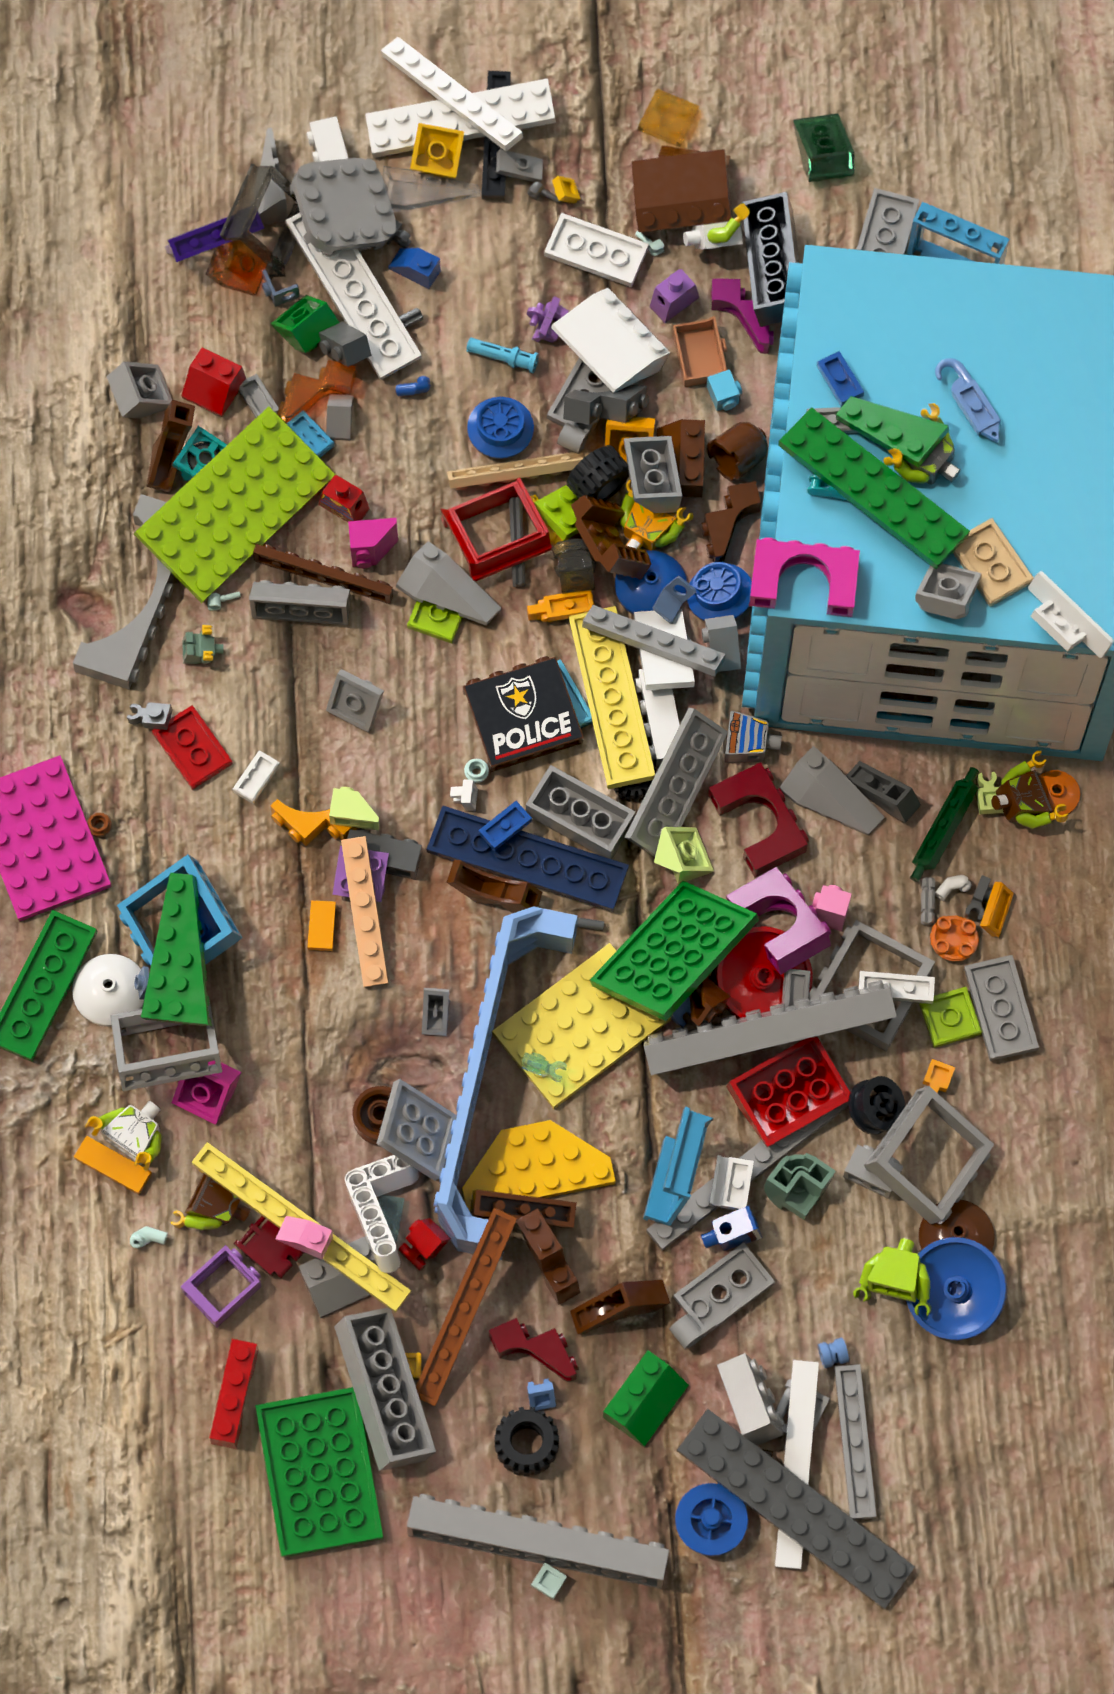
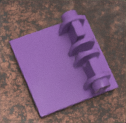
[332,846,389,902]

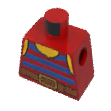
[318,475,370,522]

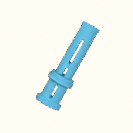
[466,337,539,373]

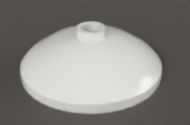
[72,954,144,1027]

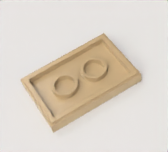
[953,518,1034,607]

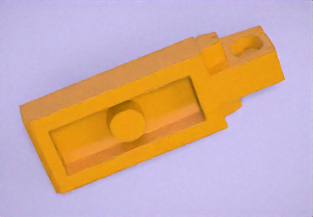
[527,589,594,622]

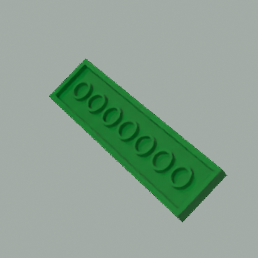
[778,407,970,570]

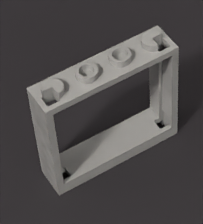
[809,920,935,1052]
[110,999,222,1091]
[865,1086,994,1224]

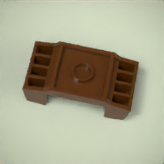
[571,495,652,580]

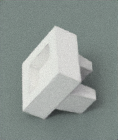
[450,780,478,811]

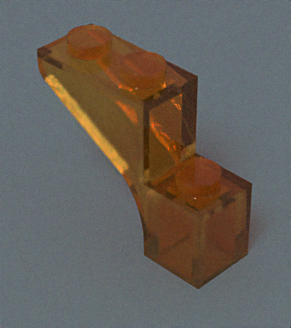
[278,359,357,424]

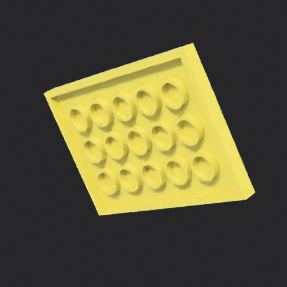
[492,943,671,1109]

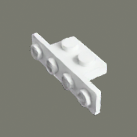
[1028,571,1114,658]

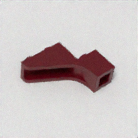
[489,1318,579,1382]

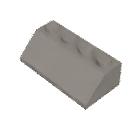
[249,580,351,625]

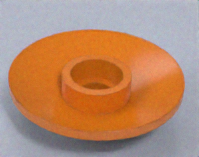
[1038,770,1080,815]

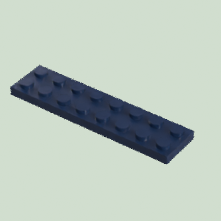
[426,805,629,912]

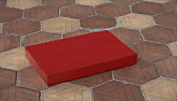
[152,705,233,790]

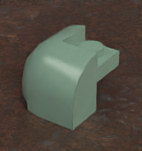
[764,1153,836,1220]

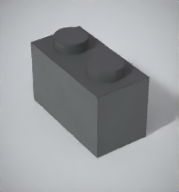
[319,322,372,367]

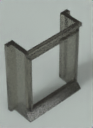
[219,164,300,280]

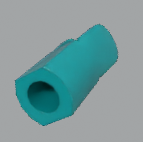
[807,475,848,501]

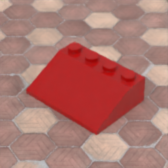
[726,1036,850,1147]

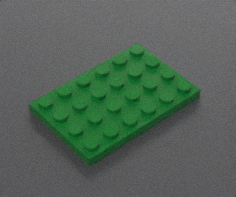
[590,881,759,1021]
[255,1387,384,1558]

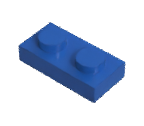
[817,351,864,407]
[478,801,532,851]

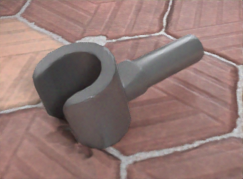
[527,182,560,203]

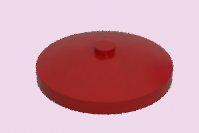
[714,926,813,1019]

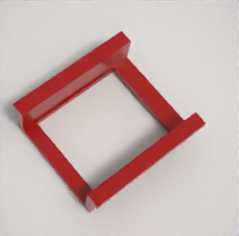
[441,478,553,582]

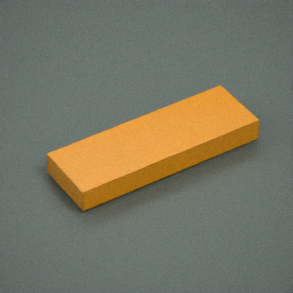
[73,1136,152,1195]

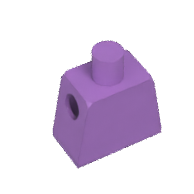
[650,269,699,323]

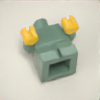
[182,625,224,664]

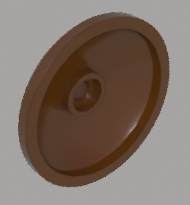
[918,1199,995,1252]

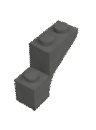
[563,385,648,425]

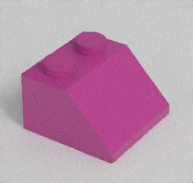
[348,518,398,569]
[172,1061,241,1125]

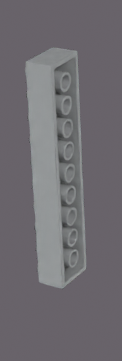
[644,980,897,1075]
[407,1494,669,1589]

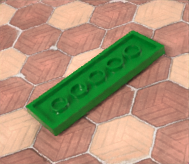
[0,910,98,1062]

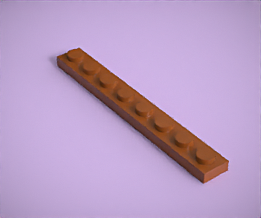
[416,1207,518,1406]

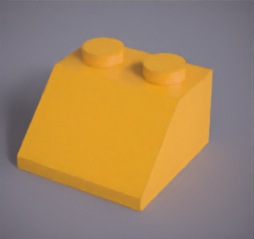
[605,417,655,464]

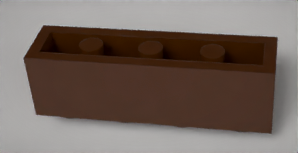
[470,1190,577,1228]

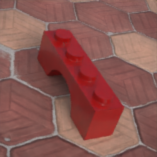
[209,1339,259,1449]

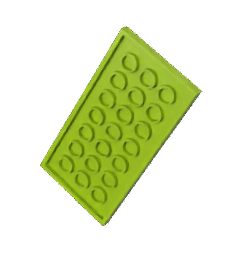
[134,406,336,603]

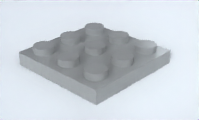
[377,1079,457,1181]

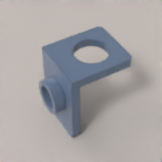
[262,269,300,306]
[653,576,696,623]

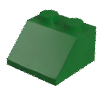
[271,295,340,353]

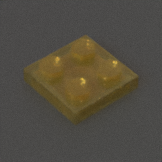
[638,89,699,147]

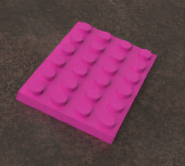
[0,755,112,922]

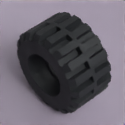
[566,445,630,501]
[495,1407,559,1476]

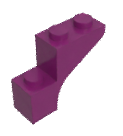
[711,279,774,354]

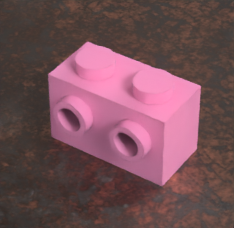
[812,885,852,932]

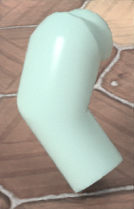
[130,1226,168,1249]

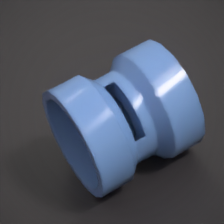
[817,1338,849,1369]

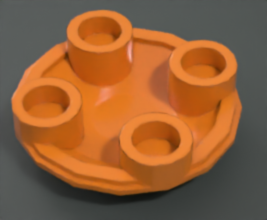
[930,915,979,962]

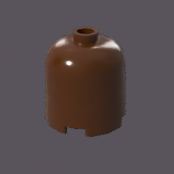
[707,422,768,481]

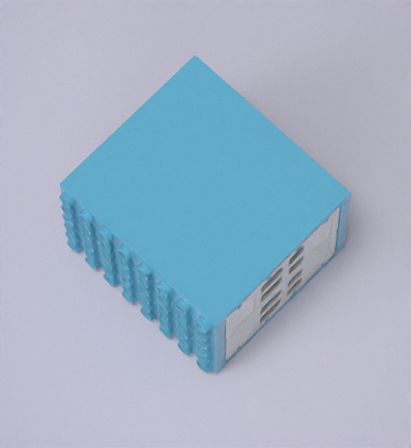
[742,245,1114,761]

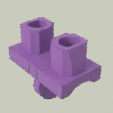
[526,296,568,343]

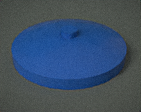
[906,1237,1007,1340]

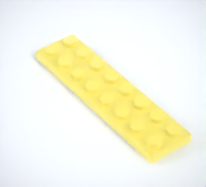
[569,606,655,789]

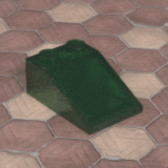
[793,113,855,182]

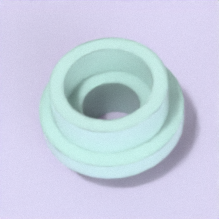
[464,759,489,783]

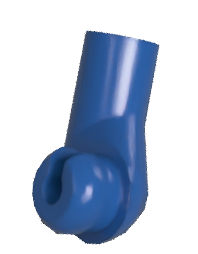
[396,376,431,397]

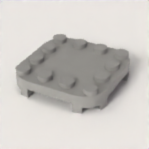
[290,158,396,255]

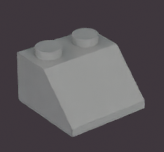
[107,361,172,419]

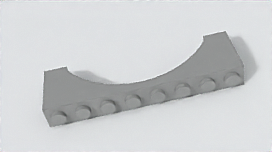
[73,494,175,690]

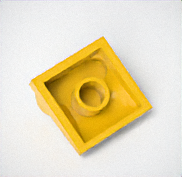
[410,123,464,179]

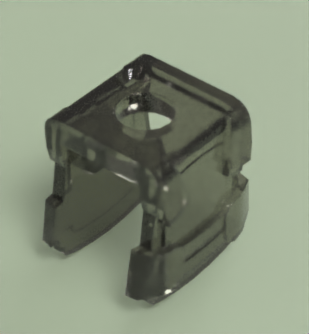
[551,539,596,594]

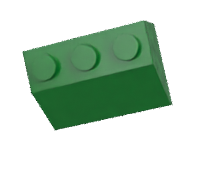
[603,1350,689,1447]

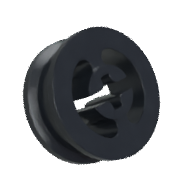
[848,1076,906,1135]

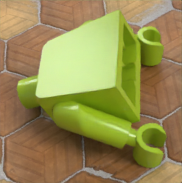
[853,1238,931,1316]

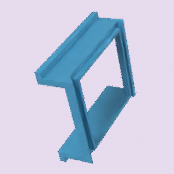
[643,1107,713,1226]

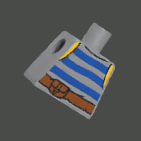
[724,711,782,763]

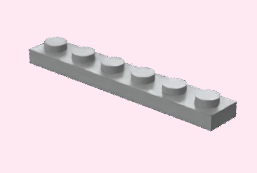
[582,605,725,677]
[834,1364,876,1520]

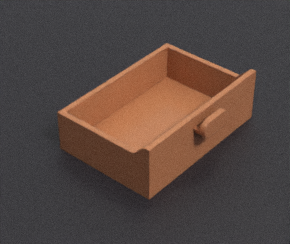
[673,316,727,387]

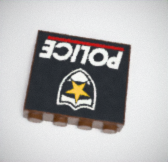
[463,656,584,773]

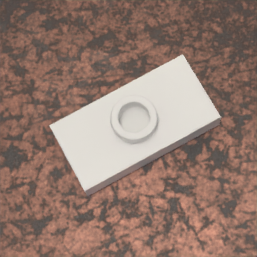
[232,750,280,804]

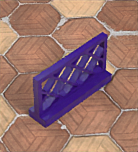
[164,206,264,262]

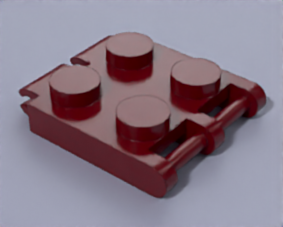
[233,1216,305,1278]

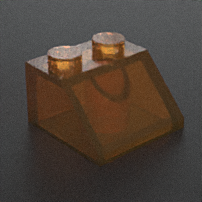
[205,236,272,296]

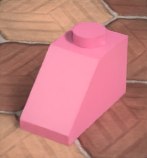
[276,1216,333,1260]

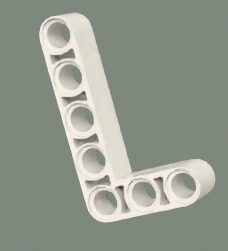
[345,1155,419,1273]

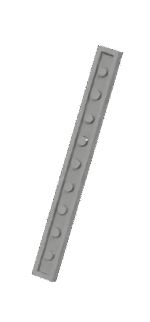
[646,1083,851,1251]

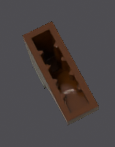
[570,1280,670,1335]

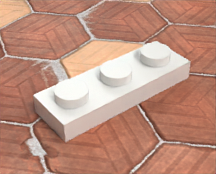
[858,971,935,1004]

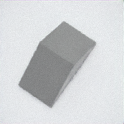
[326,394,354,441]
[422,988,450,1036]

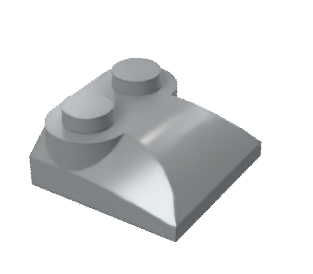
[915,564,982,619]

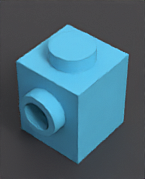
[707,369,742,411]

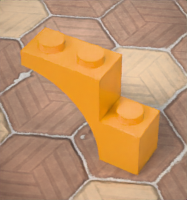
[270,799,358,846]

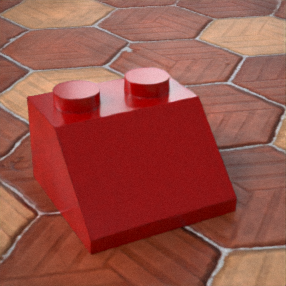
[181,347,246,417]

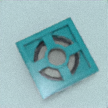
[172,425,227,481]

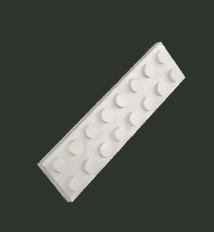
[365,78,556,158]
[286,213,422,380]

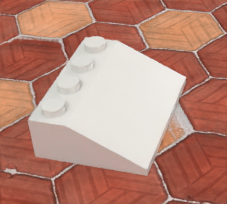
[551,288,670,393]

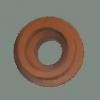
[87,813,112,837]

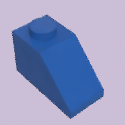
[388,248,441,289]

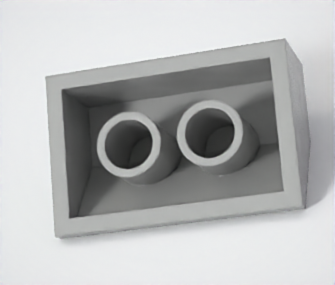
[624,436,682,513]
[299,1236,377,1318]

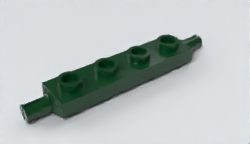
[910,767,979,882]

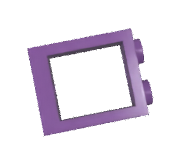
[180,1245,262,1328]

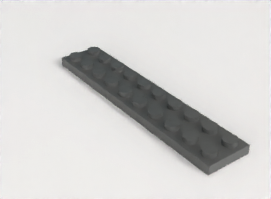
[676,1409,915,1609]

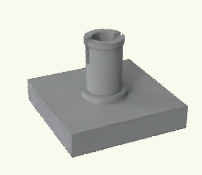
[326,669,384,732]

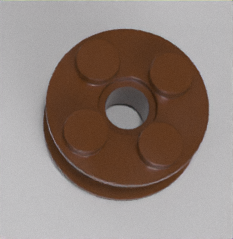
[352,1086,392,1145]

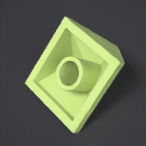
[654,827,714,884]

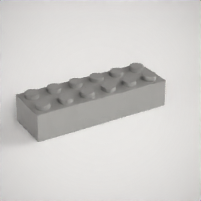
[334,1307,436,1471]

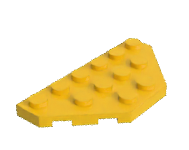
[462,1120,616,1211]

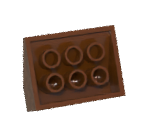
[632,149,733,233]

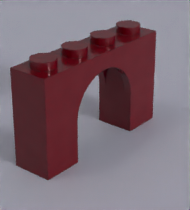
[708,762,809,878]

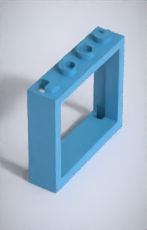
[907,202,1010,264]
[117,854,243,966]

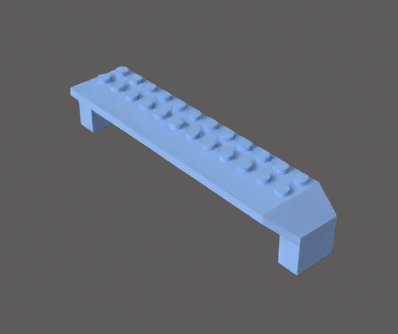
[434,906,577,1260]

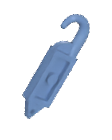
[935,358,1001,443]

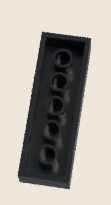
[741,192,800,327]

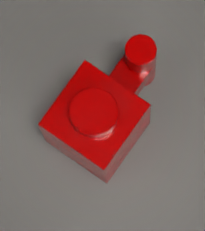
[398,1218,451,1271]

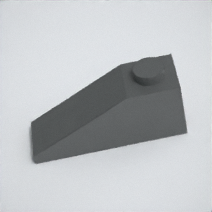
[846,761,921,823]

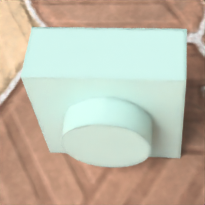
[531,1563,567,1600]

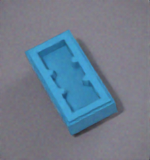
[287,410,335,458]

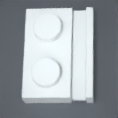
[709,1155,754,1210]

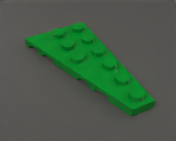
[141,873,212,1027]

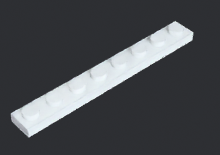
[381,37,523,151]

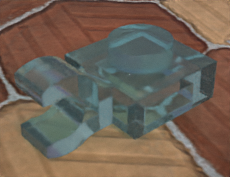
[522,1052,567,1082]

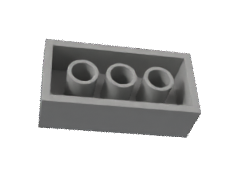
[526,765,636,859]

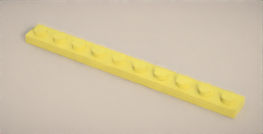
[192,1142,411,1313]

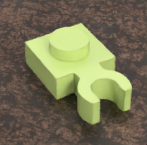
[976,772,1004,815]

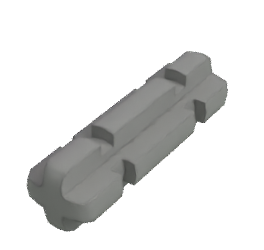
[921,877,935,925]

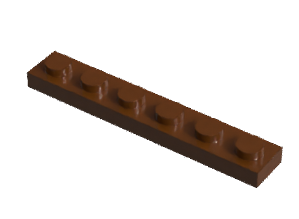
[253,544,393,604]

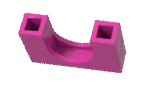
[749,537,860,617]

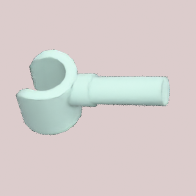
[635,231,664,256]
[207,591,241,611]

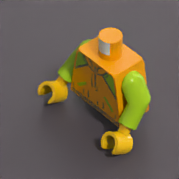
[621,480,693,551]

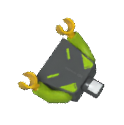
[883,403,960,484]

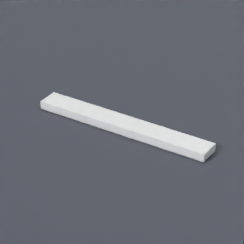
[775,1360,819,1570]

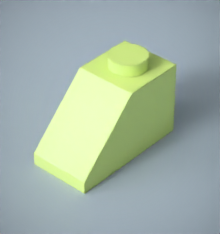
[329,787,380,830]

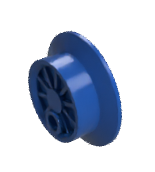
[467,397,534,459]
[687,562,752,621]
[675,1483,748,1556]

